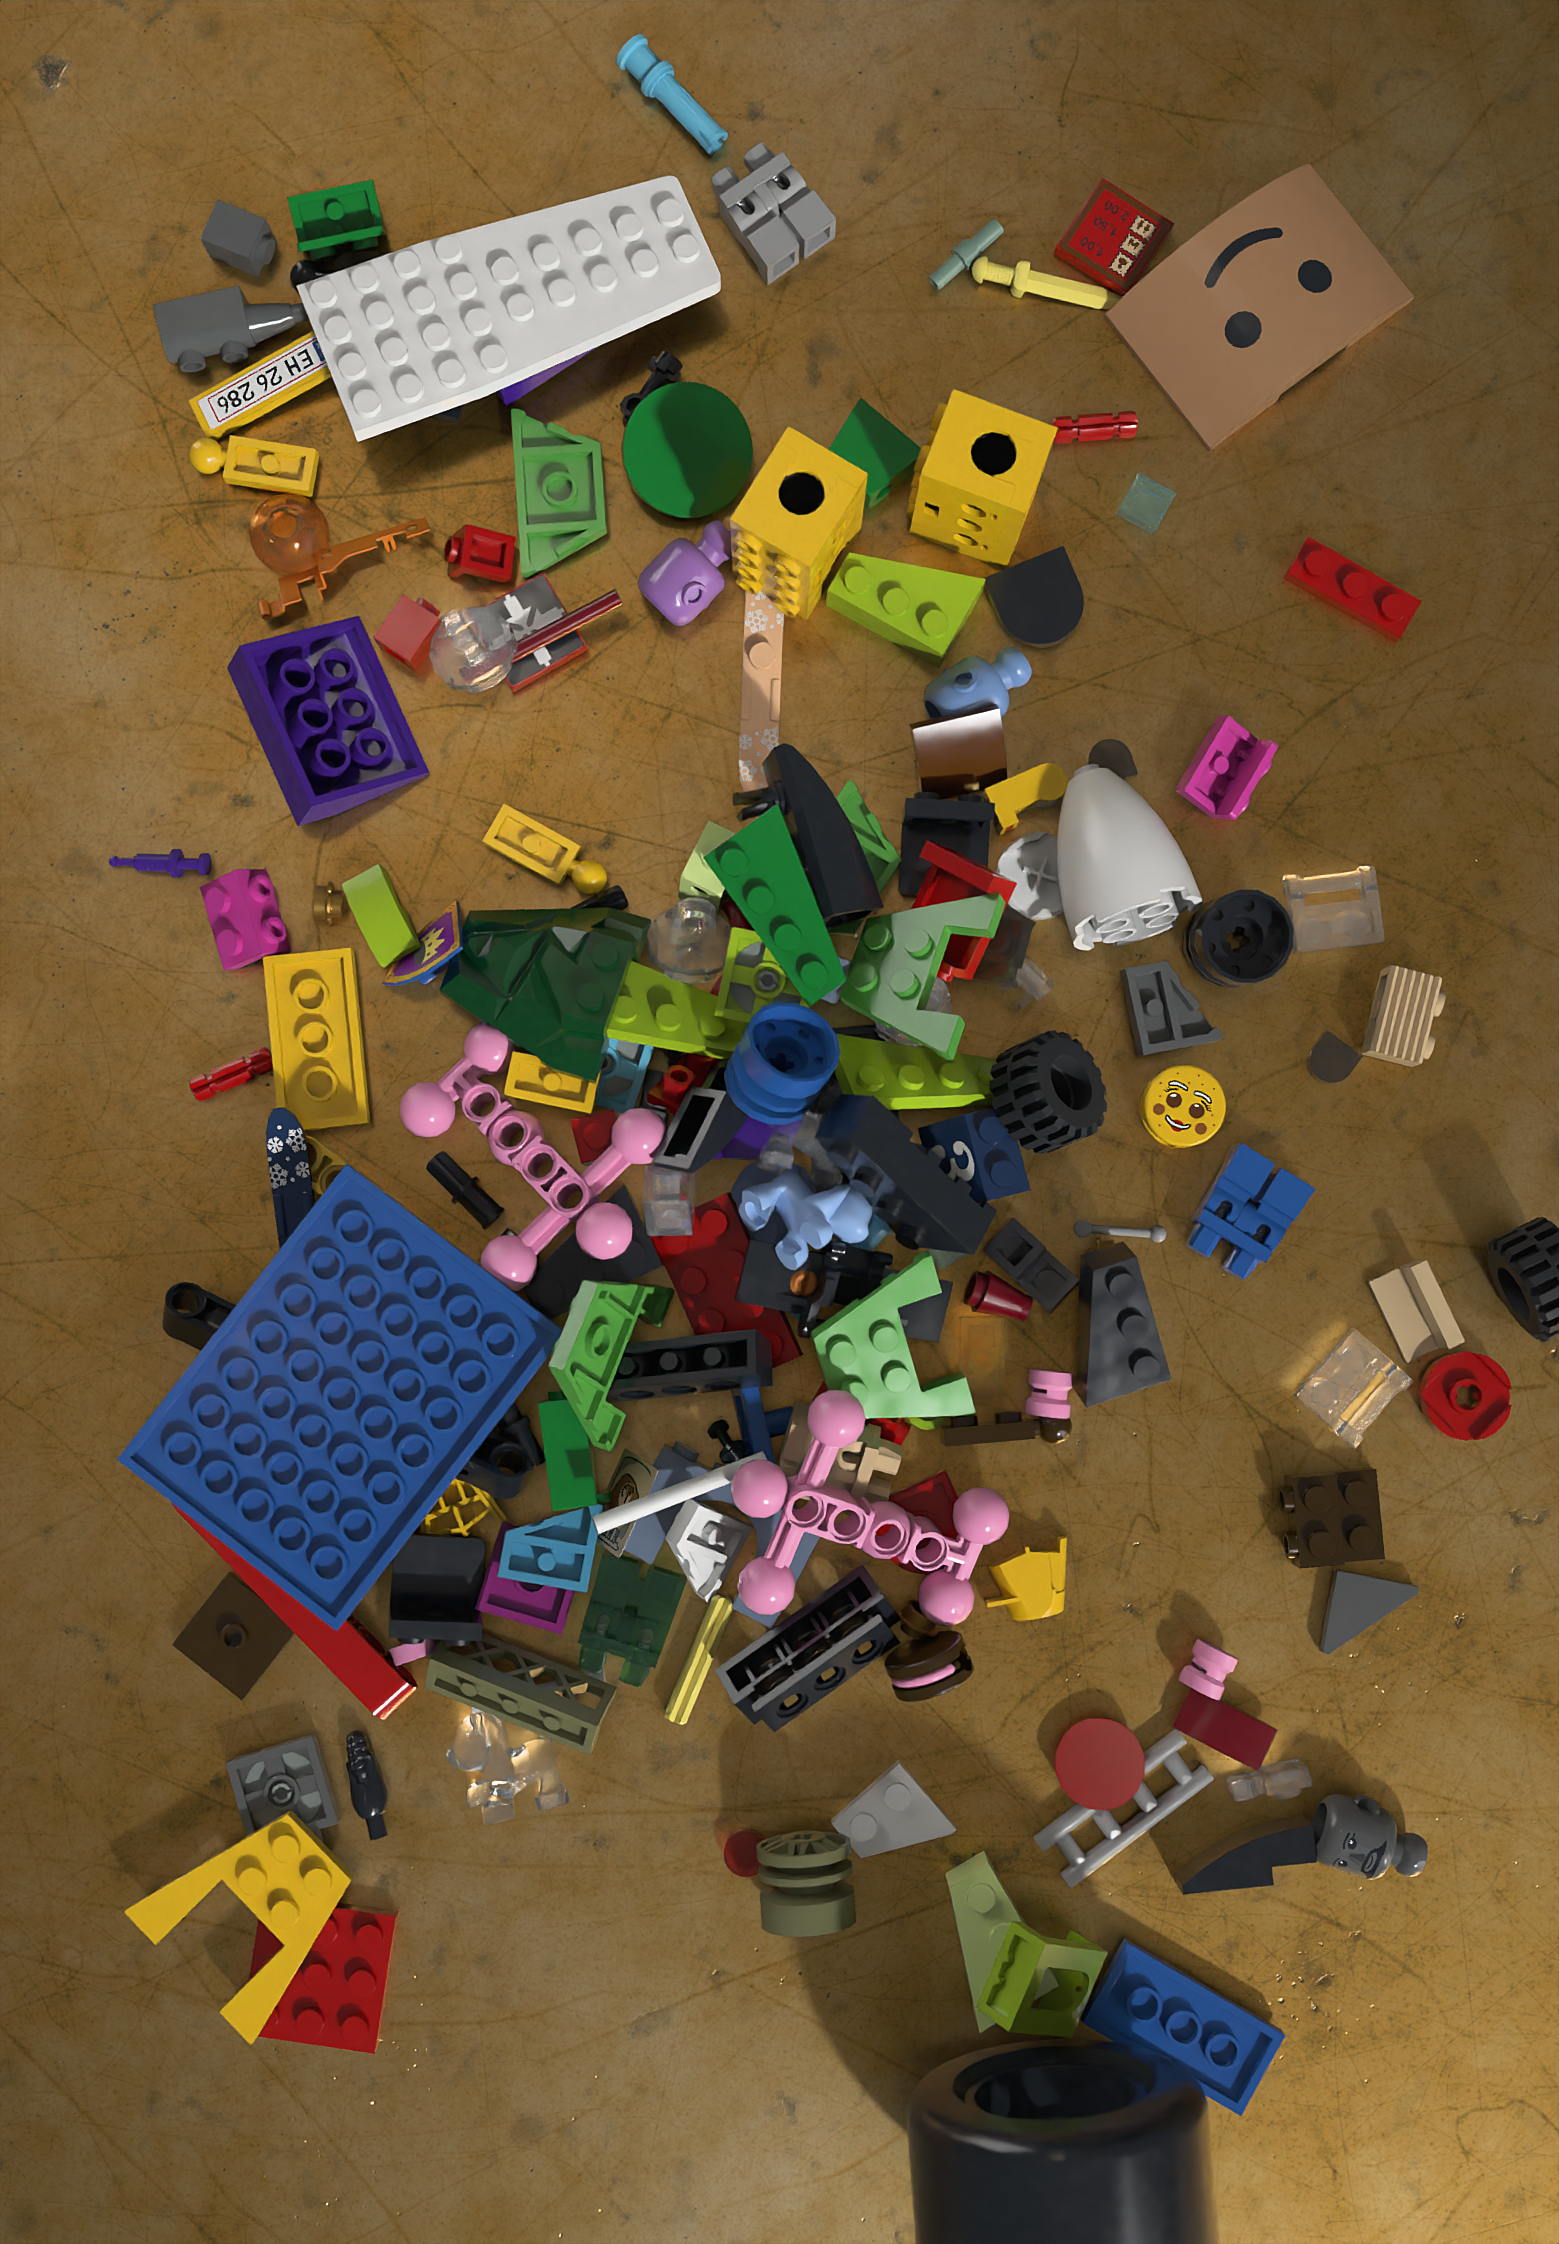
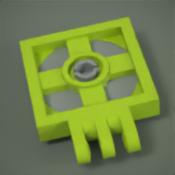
[714,927,809,1023]

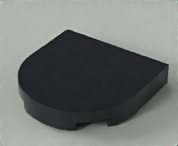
[983,545,1084,648]

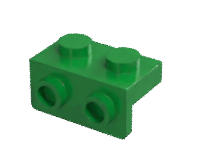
[287,179,386,259]

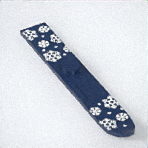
[266,1107,315,1249]

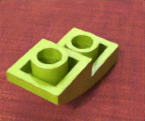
[341,863,421,968]

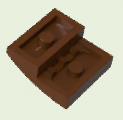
[910,704,1007,800]

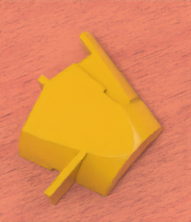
[420,1479,507,1537]
[984,1535,1067,1621]

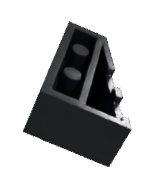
[1074,1241,1171,1408]

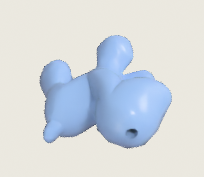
[738,1165,872,1270]

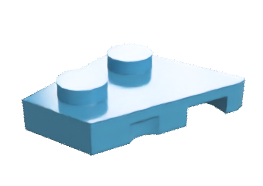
[496,1504,603,1593]

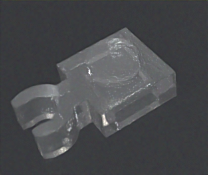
[1226,1758,1313,1802]

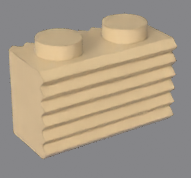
[1361,965,1446,1067]

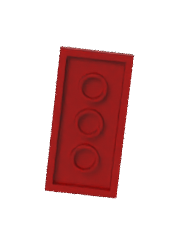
[648,1192,803,1392]

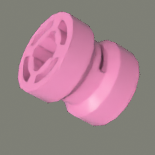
[1025,1369,1074,1419]
[1178,1638,1239,1700]

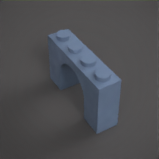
[624,1441,820,1629]

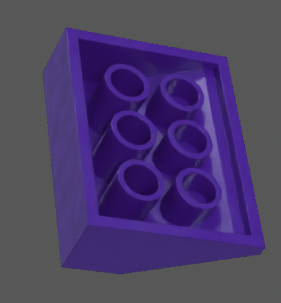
[227,616,429,826]

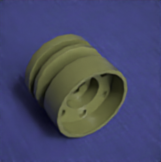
[756,1831,856,1937]

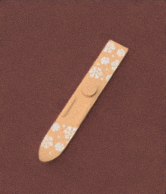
[738,591,784,792]

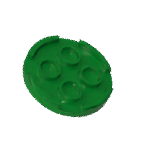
[621,382,753,519]

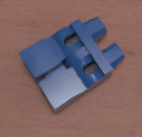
[1186,1143,1315,1280]

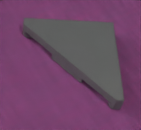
[1319,1569,1419,1654]

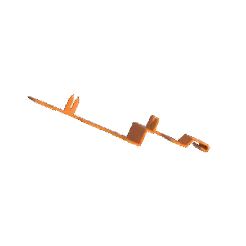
[258,517,430,620]

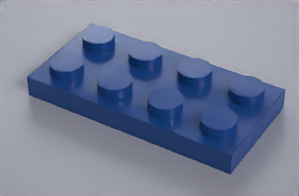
[1081,1937,1285,2116]

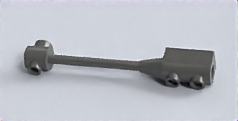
[153,286,309,372]

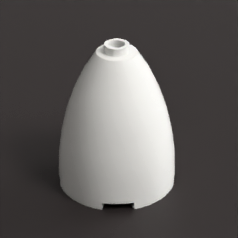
[1057,764,1203,951]

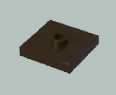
[172,1571,295,1700]

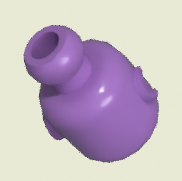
[638,520,732,626]

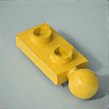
[189,435,319,497]
[482,803,607,895]

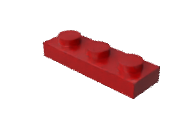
[1283,536,1422,643]

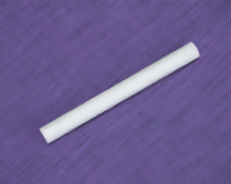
[592,1451,767,1534]

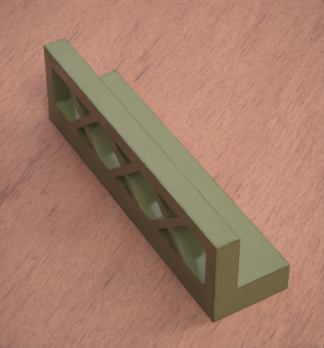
[425,1633,617,1755]

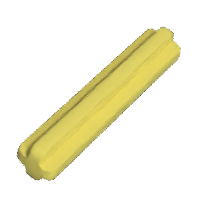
[664,1594,733,1725]

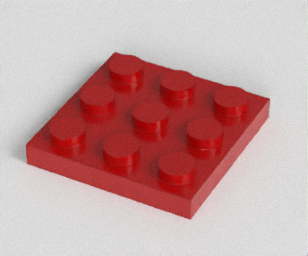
[249,1902,399,2054]

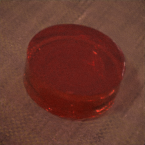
[724,1827,765,1877]

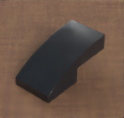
[983,1218,1080,1315]

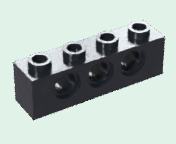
[605,1329,773,1403]

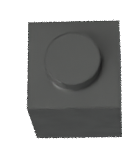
[200,199,276,277]

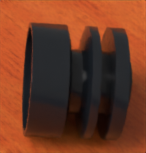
[1183,889,1294,988]

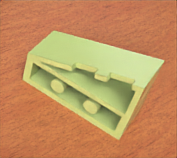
[945,1851,1059,2033]

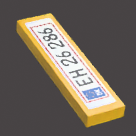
[188,330,332,441]

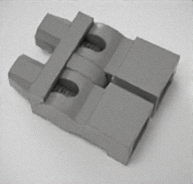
[711,142,836,285]

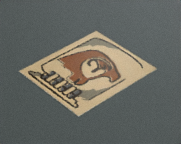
[597,1448,659,1559]

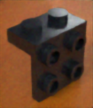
[899,792,995,896]
[388,1533,486,1646]

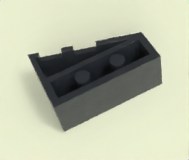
[523,1184,664,1320]

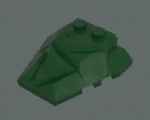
[439,907,652,1084]

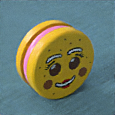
[1139,1065,1226,1148]

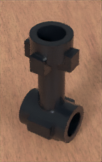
[619,351,683,427]

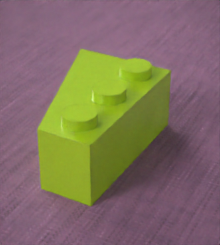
[826,552,986,668]

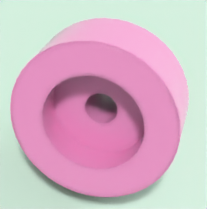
[390,1639,437,1667]

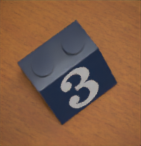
[917,1107,1030,1204]

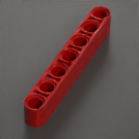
[170,1501,418,1720]

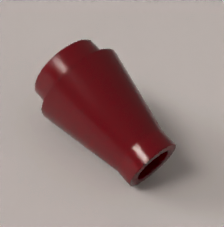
[963,1270,1033,1321]

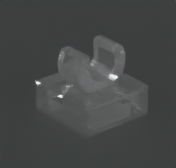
[1000,953,1057,1009]

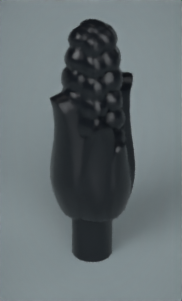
[346,1730,389,1840]

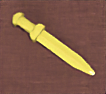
[972,256,1122,309]

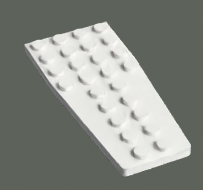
[297,176,721,442]

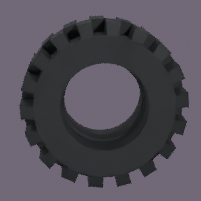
[989,1030,1107,1154]
[1487,1217,1559,1342]

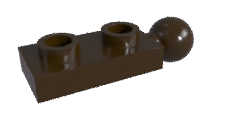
[941,1411,1072,1447]

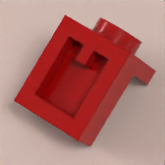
[444,524,516,583]

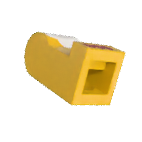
[982,763,1068,836]

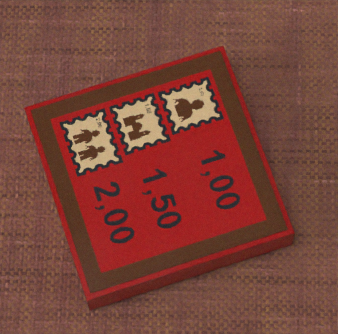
[1054,178,1175,297]

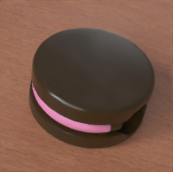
[884,1630,974,1702]

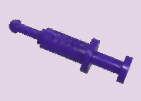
[109,849,212,878]

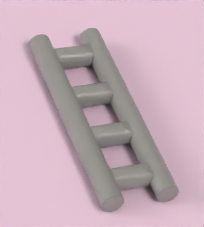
[1033,1729,1214,1888]

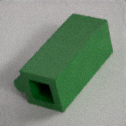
[538,1389,612,1511]

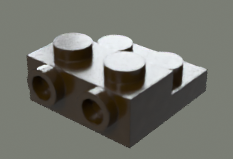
[1279,1468,1385,1569]

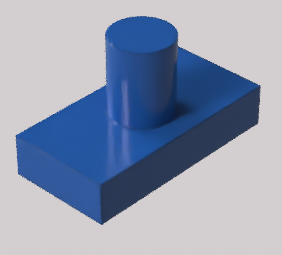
[731,1387,793,1464]

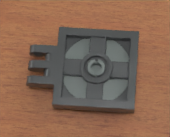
[225,1732,341,1844]

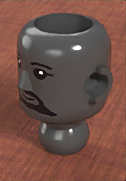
[1312,1794,1428,1880]

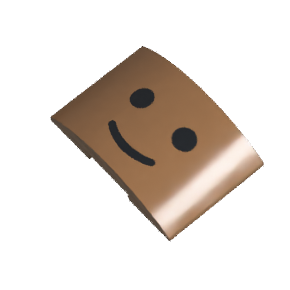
[1104,163,1414,451]

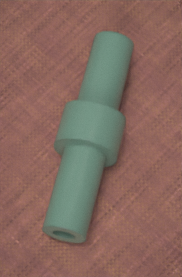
[928,218,1004,291]

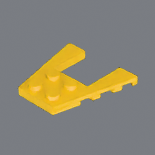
[124,1810,354,2045]

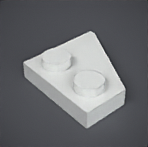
[831,1760,956,1858]

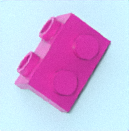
[1175,715,1278,820]
[200,869,290,970]

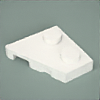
[665,1499,753,1603]

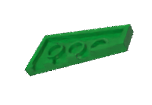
[703,803,847,1007]

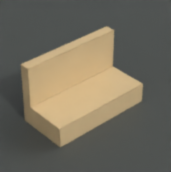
[1367,1260,1465,1363]

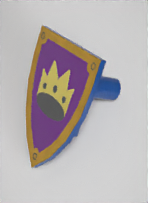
[382,900,463,986]

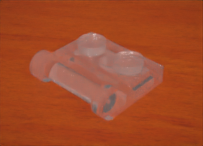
[1283,865,1385,953]
[1294,1329,1413,1449]

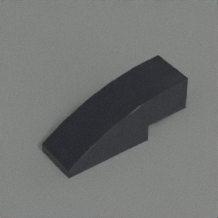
[652,1058,748,1174]
[1174,1815,1317,1895]

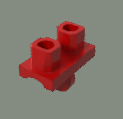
[647,1053,716,1116]

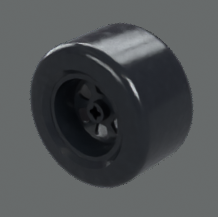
[906,2039,1219,2244]

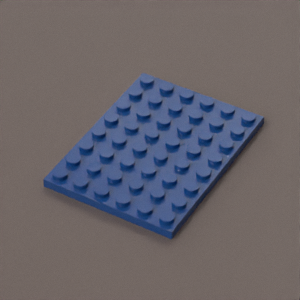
[117,1164,563,1631]

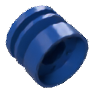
[724,1002,840,1125]

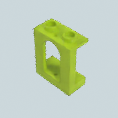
[975,1921,1108,2038]

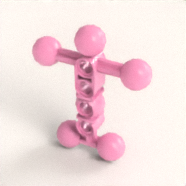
[400,1022,667,1291]
[731,1390,1010,1626]

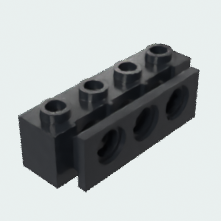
[715,1564,901,1733]

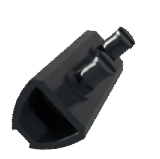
[733,743,884,930]

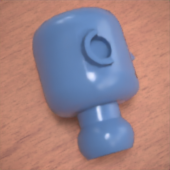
[923,647,1032,719]

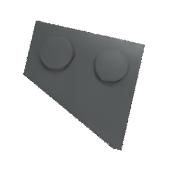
[1120,961,1223,1057]

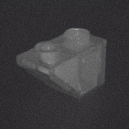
[642,1163,696,1236]

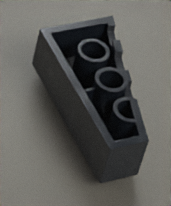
[815,1094,997,1255]

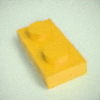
[503,1051,602,1114]

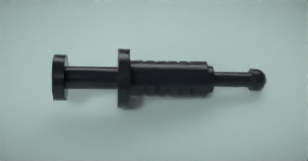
[707,1420,747,1464]

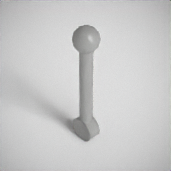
[1073,1220,1167,1243]

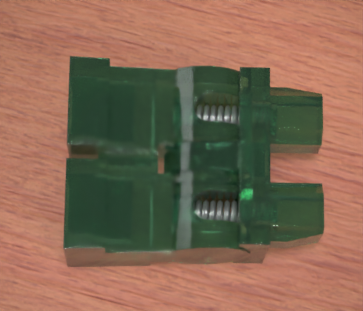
[578,1549,687,1688]

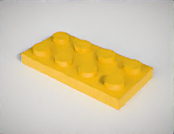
[263,947,371,1131]

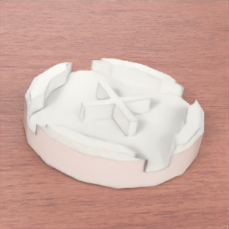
[996,831,1064,920]

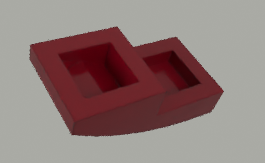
[1172,1688,1278,1771]

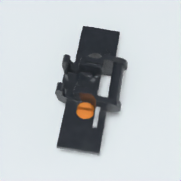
[734,1238,953,1343]

